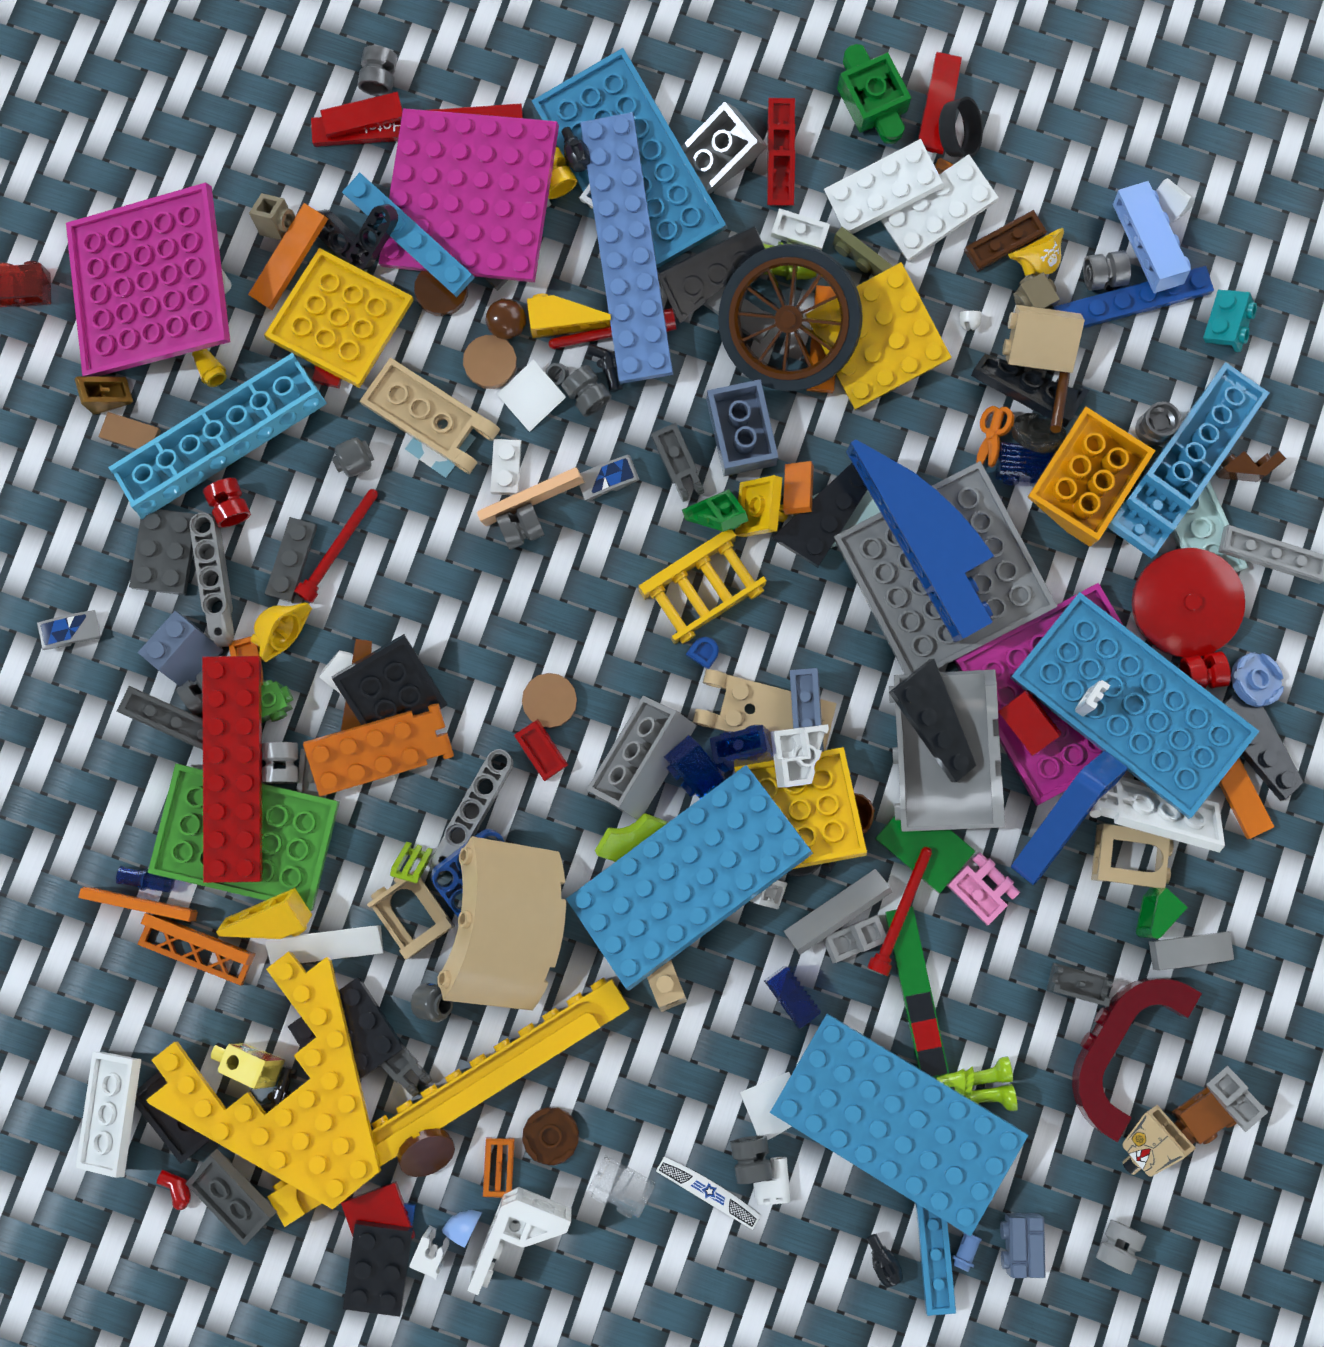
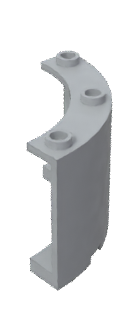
[889,669,1005,831]

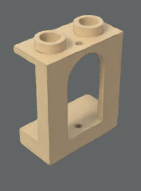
[1091,824,1174,888]
[367,871,455,960]

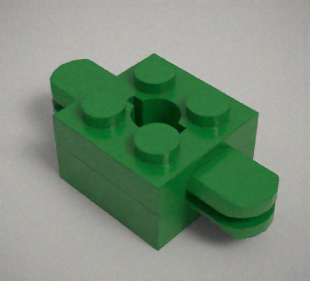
[837,44,911,144]

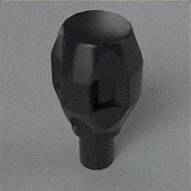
[561,127,590,172]
[867,1234,903,1288]

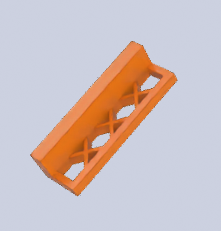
[137,913,256,986]

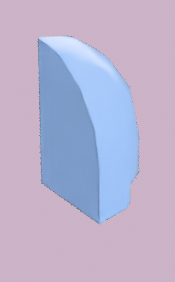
[442,1210,482,1248]

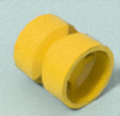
[548,147,578,199]

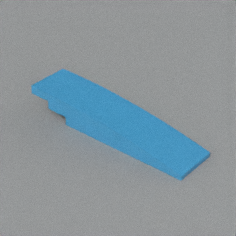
[1108,362,1269,559]

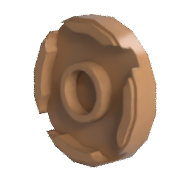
[463,335,517,389]
[522,673,577,728]

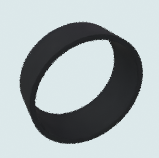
[939,97,983,157]

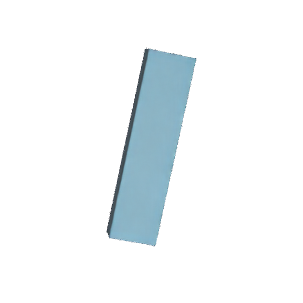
[108,353,327,519]

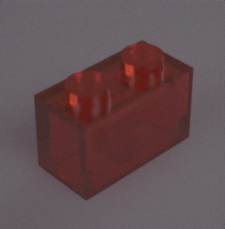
[0,261,51,307]

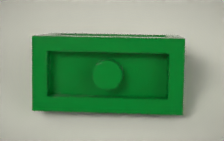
[1136,888,1188,939]

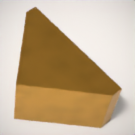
[75,376,133,415]

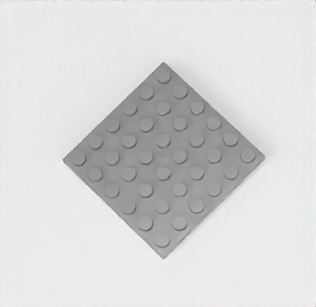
[834,461,1057,674]

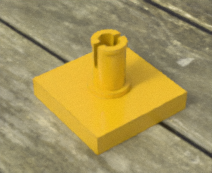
[735,475,788,537]

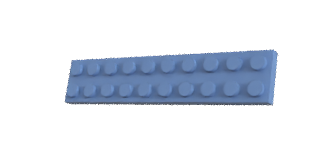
[580,112,673,384]

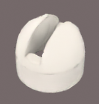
[960,311,981,331]

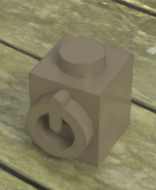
[249,193,295,240]
[1013,272,1060,310]

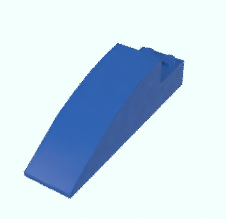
[846,439,994,642]

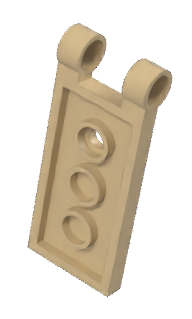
[360,358,500,474]
[692,669,837,751]

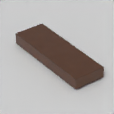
[964,210,1047,272]

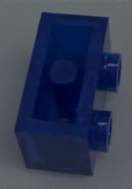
[710,725,774,772]

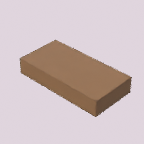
[98,412,161,450]

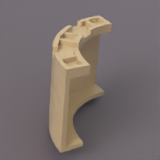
[437,836,566,1011]

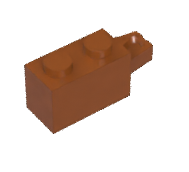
[1172,1087,1237,1144]

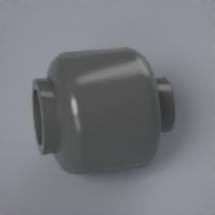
[332,437,374,477]
[411,983,453,1023]

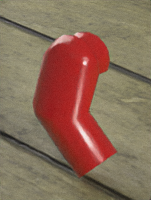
[156,1170,191,1210]

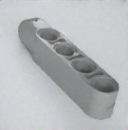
[190,513,234,648]
[431,749,514,875]

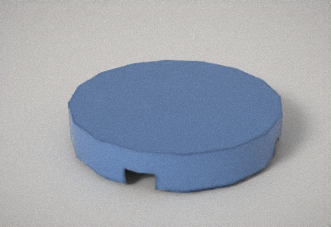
[1231,652,1284,707]

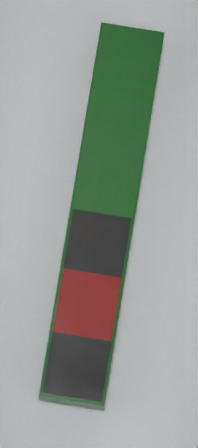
[885,906,949,1078]

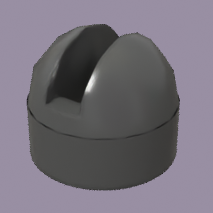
[546,363,569,385]

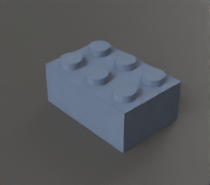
[706,379,778,477]

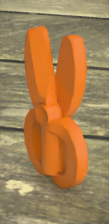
[976,406,1015,468]

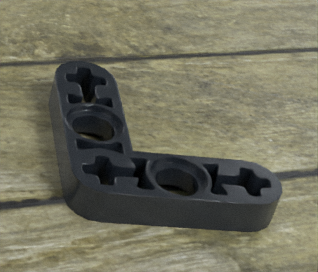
[318,204,398,270]

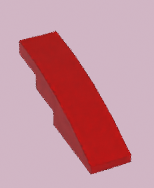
[918,52,962,155]
[767,98,795,206]

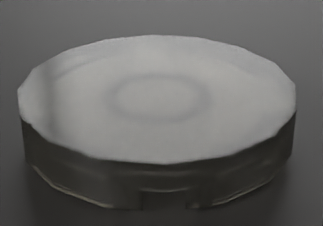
[1011,413,1066,453]

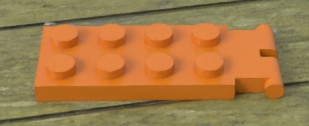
[303,703,454,797]

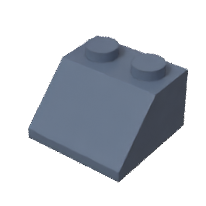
[138,611,224,686]

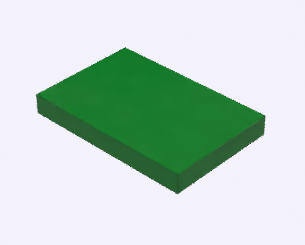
[875,815,975,894]

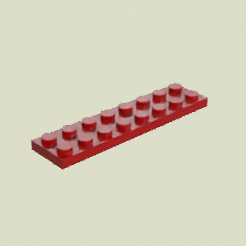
[202,656,262,883]

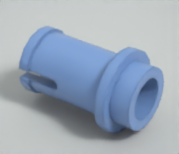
[952,1233,982,1272]

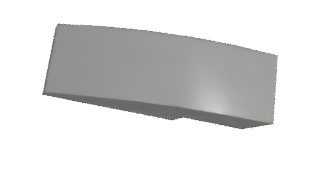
[1149,931,1234,970]

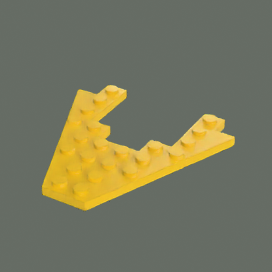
[146,951,381,1209]

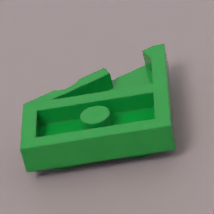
[682,489,749,532]

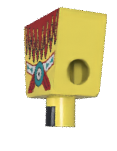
[211,1043,285,1089]

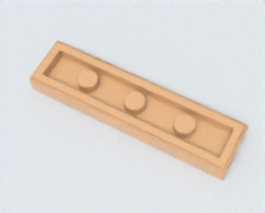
[477,468,585,526]

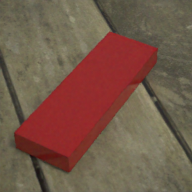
[320,92,403,138]

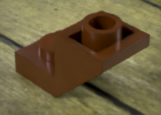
[1216,451,1286,482]

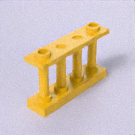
[638,530,767,644]

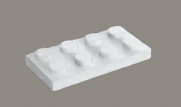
[824,139,944,234]
[880,154,999,262]
[76,1052,141,1178]

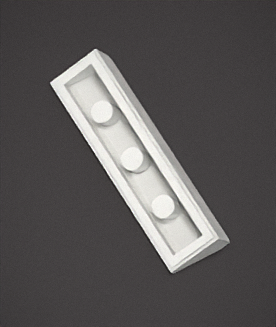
[266,925,384,965]

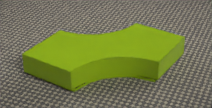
[595,813,668,862]

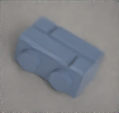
[1000,1213,1046,1278]

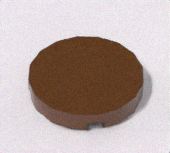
[414,270,468,316]
[522,1107,579,1166]
[397,1128,455,1177]

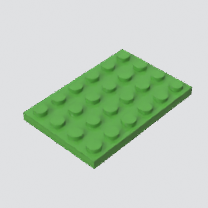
[148,764,340,911]

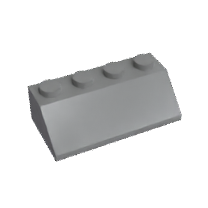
[586,696,697,820]

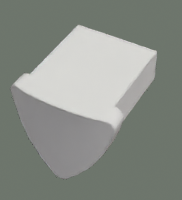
[1156,178,1195,223]

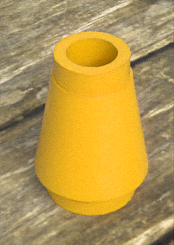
[192,348,227,387]

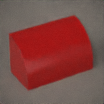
[998,690,1062,756]

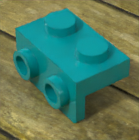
[1203,289,1257,352]

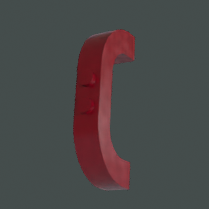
[1072,978,1202,1142]

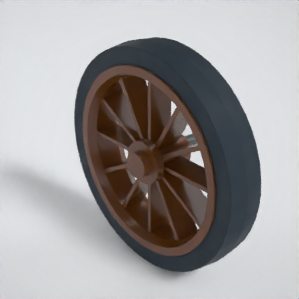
[718,244,863,391]

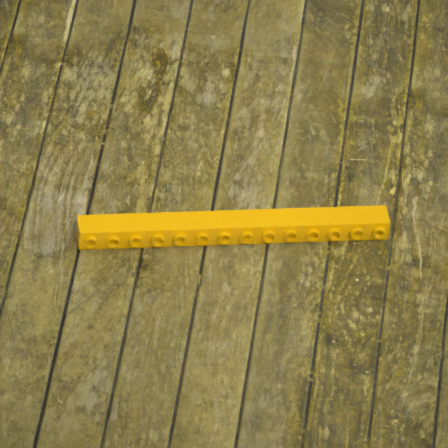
[267,977,630,1227]

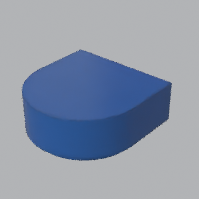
[686,637,719,669]

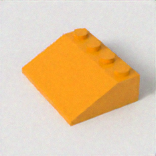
[1028,407,1156,547]

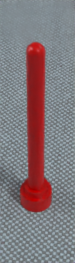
[549,308,676,349]
[294,489,378,603]
[867,847,932,976]

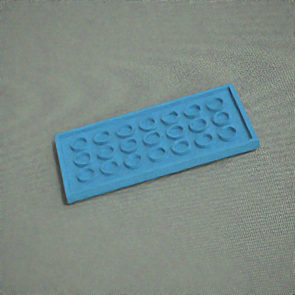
[532,48,727,268]
[1010,592,1259,819]
[566,765,813,991]
[770,1013,1028,1237]

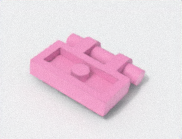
[947,852,1020,925]

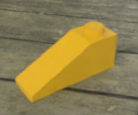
[527,293,611,338]
[216,888,312,939]

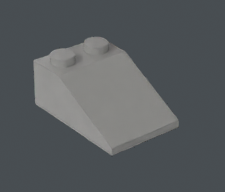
[681,102,768,194]

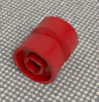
[203,478,251,528]
[1179,651,1231,689]

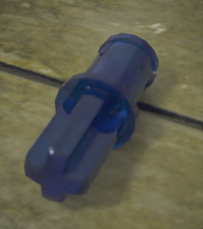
[116,866,175,893]

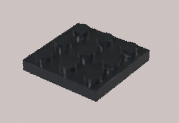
[331,634,447,725]
[287,977,405,1080]

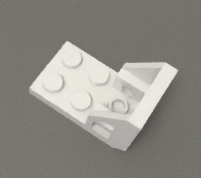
[467,1187,571,1295]

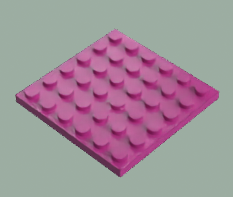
[379,108,559,282]
[66,182,230,377]
[954,583,1123,806]

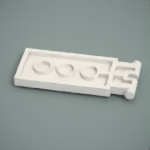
[1090,776,1225,853]

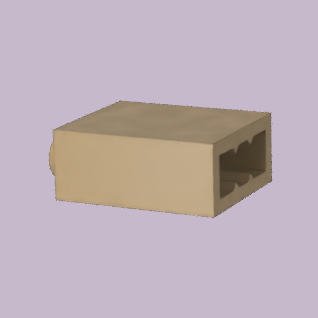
[1002,305,1085,373]

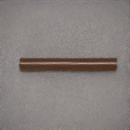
[1050,371,1070,433]

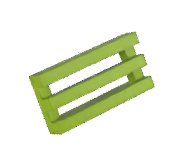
[390,842,433,883]

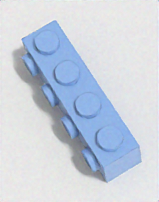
[1113,181,1191,293]

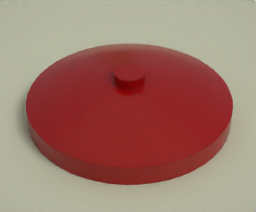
[1132,548,1245,657]

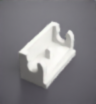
[409,1226,449,1279]

